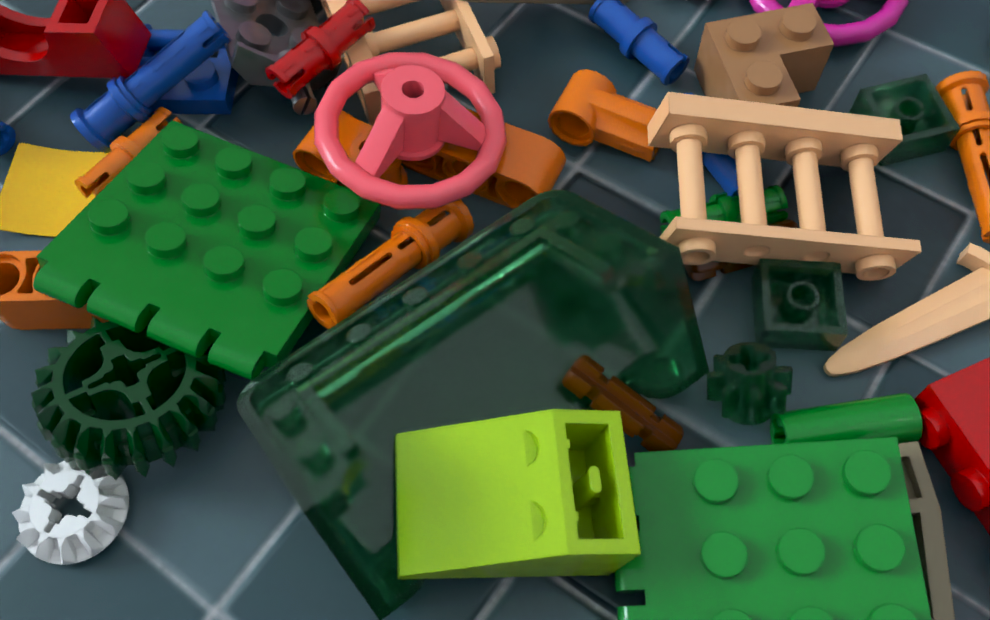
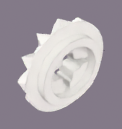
[11,460,129,565]

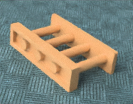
[320,0,501,126]
[647,92,922,281]

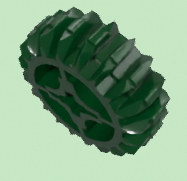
[31,316,226,480]

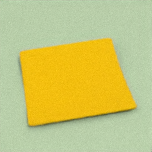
[0,143,110,237]

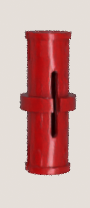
[265,0,376,99]

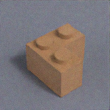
[694,3,834,107]

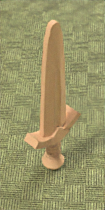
[823,243,990,377]

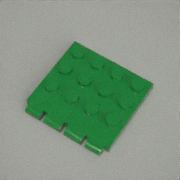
[33,120,381,381]
[614,437,932,620]

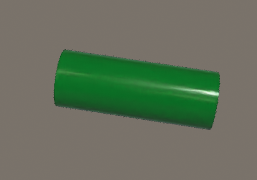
[770,393,923,444]

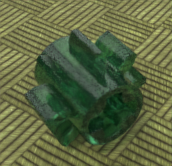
[706,342,793,425]

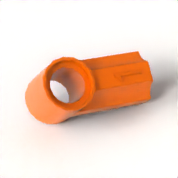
[548,69,660,162]

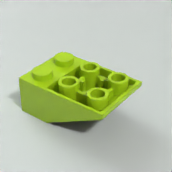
[394,409,641,579]

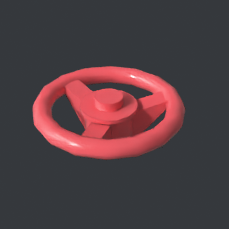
[314,52,507,210]

